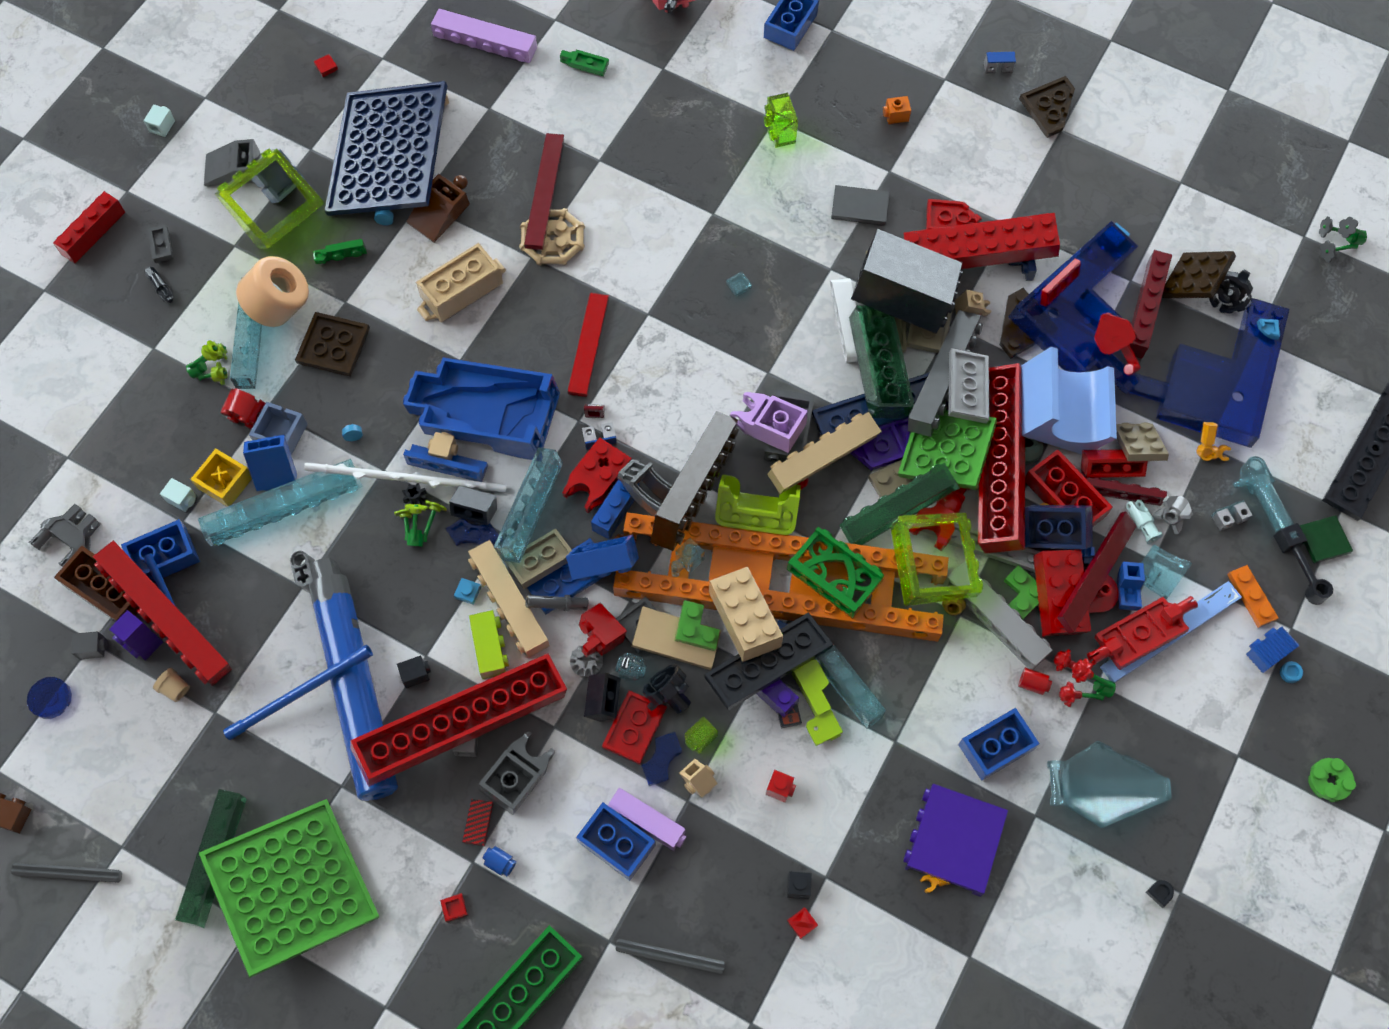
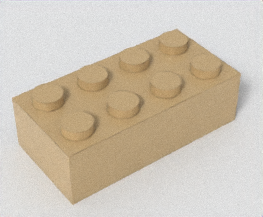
[709,567,783,662]

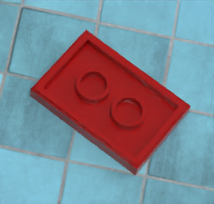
[602,690,667,765]

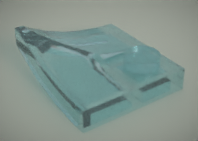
[1141,544,1192,599]

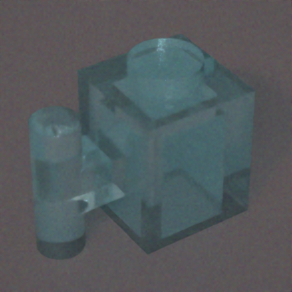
[671,538,705,577]

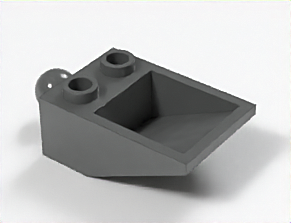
[204,139,270,186]

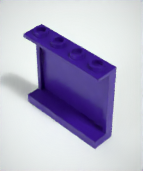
[903,784,1008,897]

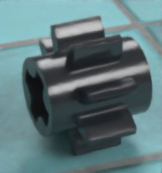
[402,483,427,505]

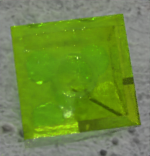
[763,92,798,148]

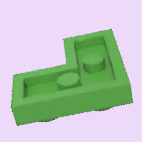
[1004,565,1039,620]
[675,600,720,651]

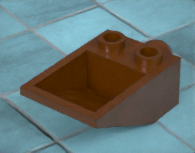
[406,173,470,243]

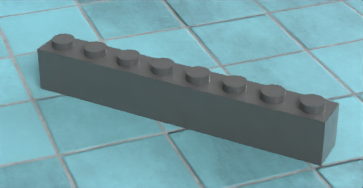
[908,310,983,437]

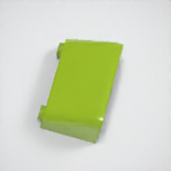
[715,474,801,535]

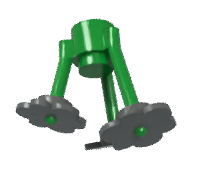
[1319,216,1367,262]

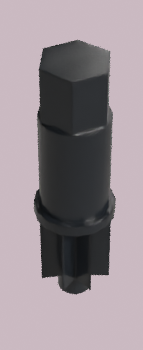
[145,267,174,303]

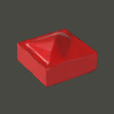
[787,907,818,939]

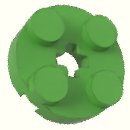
[1308,758,1356,802]

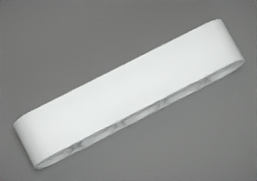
[830,278,866,363]

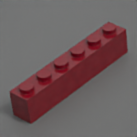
[1130,250,1172,359]

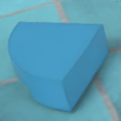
[1257,319,1280,340]

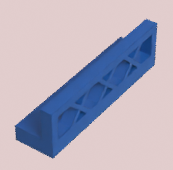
[403,444,488,482]

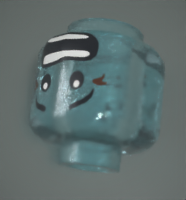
[615,652,647,682]

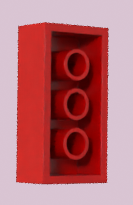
[1025,449,1113,526]

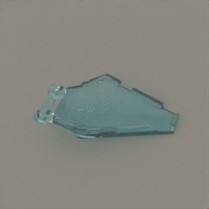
[1047,741,1171,828]

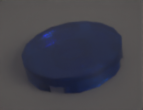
[27,677,72,719]

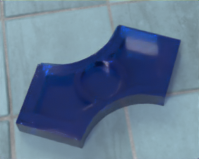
[445,519,502,546]
[642,732,682,786]

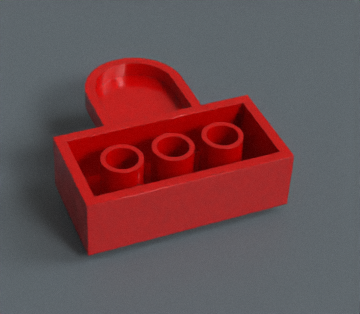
[1033,550,1118,636]

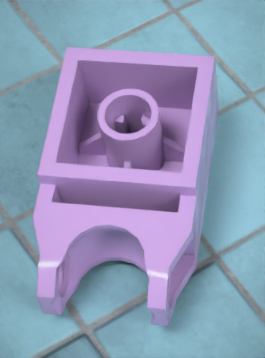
[730,392,808,453]

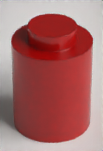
[1018,667,1052,695]

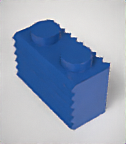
[1246,626,1300,673]

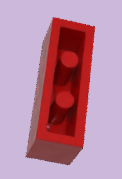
[1081,449,1148,478]

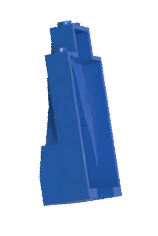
[403,358,560,461]

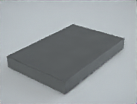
[831,185,889,225]

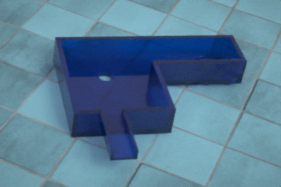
[1008,221,1140,394]
[1119,298,1290,448]

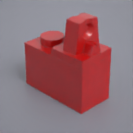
[579,602,627,657]

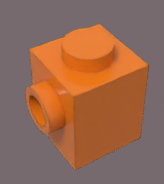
[883,96,911,124]

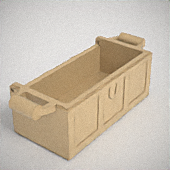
[416,243,506,323]

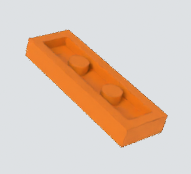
[1227,565,1278,628]

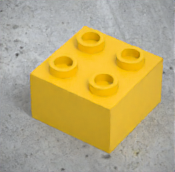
[191,448,252,508]

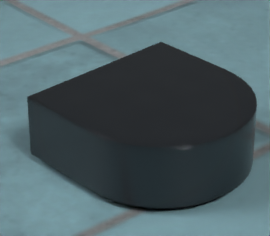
[1145,880,1174,908]

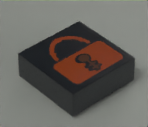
[778,704,802,729]

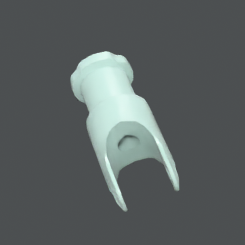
[1126,500,1163,544]

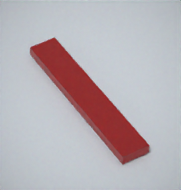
[568,293,609,397]

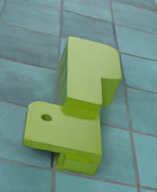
[792,660,843,746]

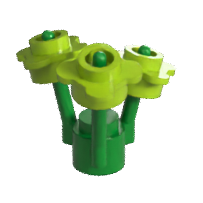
[186,340,228,385]

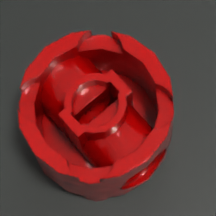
[220,388,266,430]

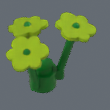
[394,501,447,547]

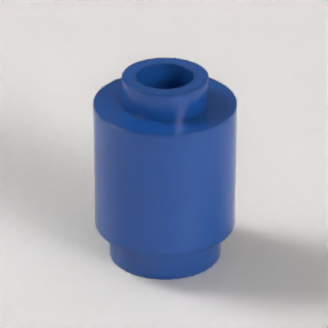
[482,846,517,877]

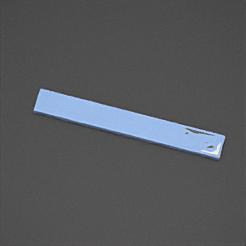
[1100,581,1242,683]

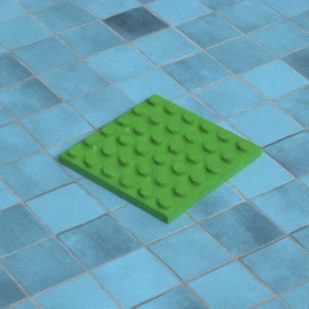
[199,799,379,978]

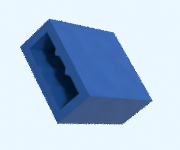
[243,435,297,491]

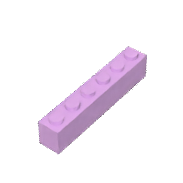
[431,9,537,63]

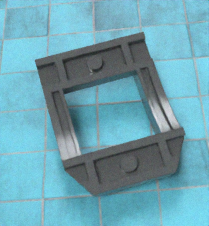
[617,460,701,517]

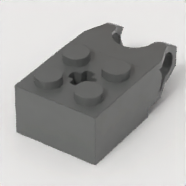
[479,731,555,815]

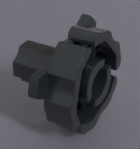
[1209,269,1253,314]
[643,664,691,714]

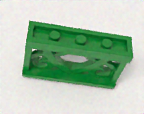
[787,527,884,619]

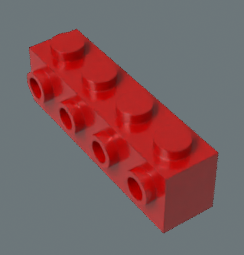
[53,191,125,264]

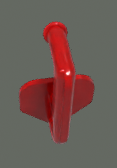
[1094,313,1141,375]

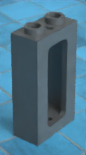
[764,389,815,463]

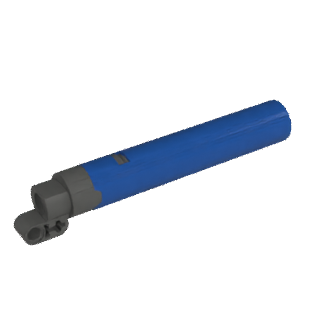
[290,551,398,801]

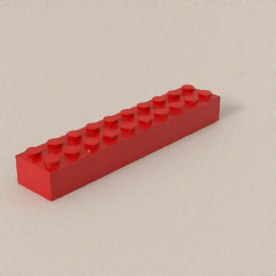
[978,363,1025,554]
[350,653,567,787]

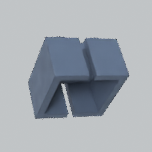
[247,149,305,203]
[249,402,308,455]

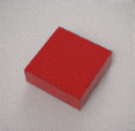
[314,54,338,77]
[440,893,468,922]

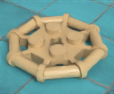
[519,208,585,266]

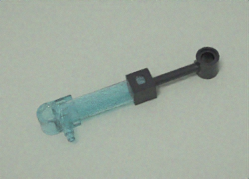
[1233,456,1333,605]

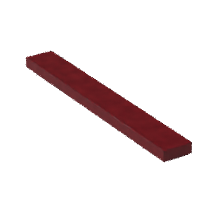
[524,133,564,250]
[1057,511,1137,633]

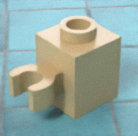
[954,290,991,316]

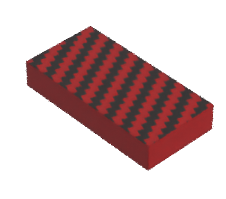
[462,799,493,846]

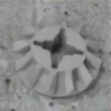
[570,646,603,677]

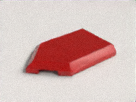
[926,199,982,229]

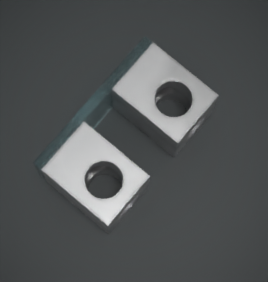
[1211,500,1252,531]

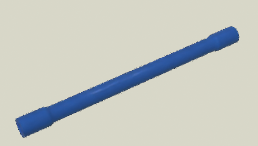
[223,645,373,740]

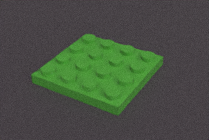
[898,410,997,490]

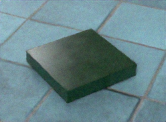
[1299,515,1353,564]

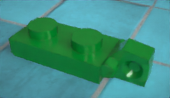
[560,49,609,77]
[313,239,367,264]

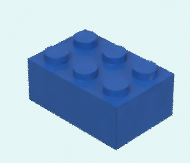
[763,0,819,51]
[121,519,200,582]
[566,535,639,582]
[958,707,1040,781]
[576,802,656,881]

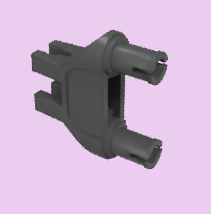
[28,503,101,567]

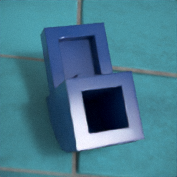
[1116,562,1145,611]

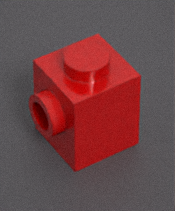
[765,769,796,802]

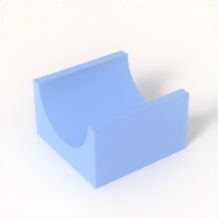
[1021,347,1117,454]

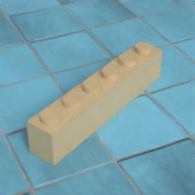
[767,412,882,494]
[468,540,550,658]

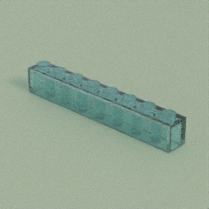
[198,459,363,546]

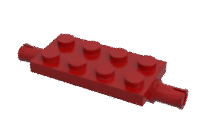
[1087,596,1198,670]

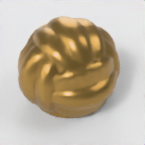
[942,593,966,615]

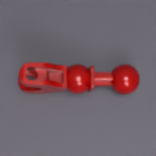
[908,484,979,551]

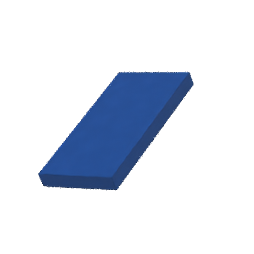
[527,538,603,615]

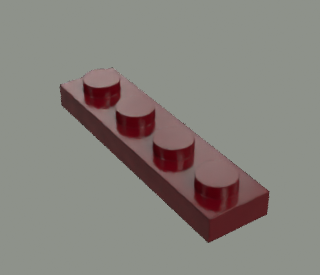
[1087,477,1167,506]

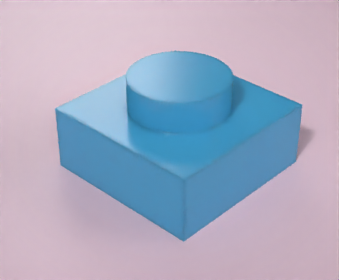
[454,578,481,605]

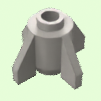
[1152,496,1193,534]

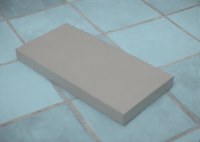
[948,348,989,424]

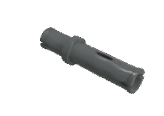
[525,595,588,611]

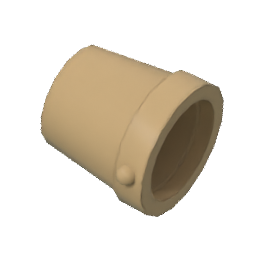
[153,668,190,702]

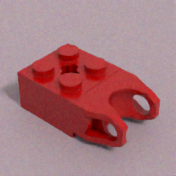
[562,437,632,513]

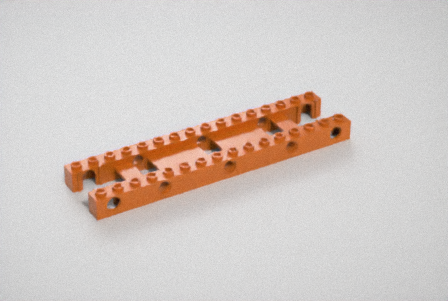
[613,512,949,642]

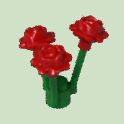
[1053,649,1116,707]

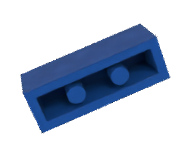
[591,479,640,540]

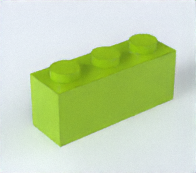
[469,610,509,680]

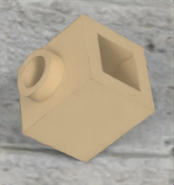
[428,432,458,460]
[679,759,718,798]

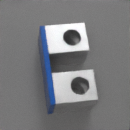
[984,52,1016,73]
[582,422,617,449]

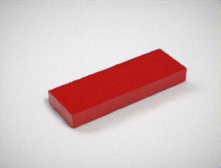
[1040,258,1081,307]

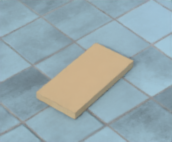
[631,607,721,670]

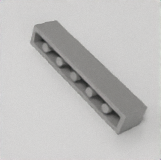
[944,561,1053,670]

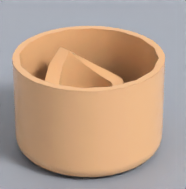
[236,256,309,327]

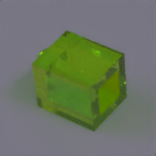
[685,716,718,754]

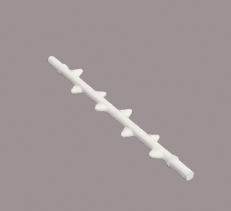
[304,463,507,492]

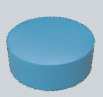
[374,210,394,225]
[342,424,363,441]
[1280,661,1303,683]

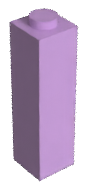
[608,788,687,851]

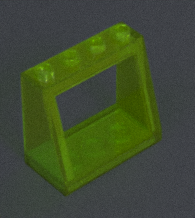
[215,148,325,249]
[890,513,983,606]

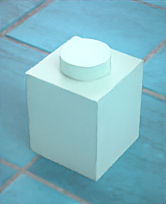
[144,105,175,137]
[160,478,197,512]

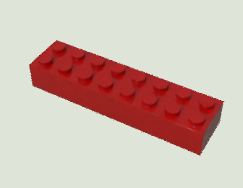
[904,213,1060,269]
[93,540,232,686]

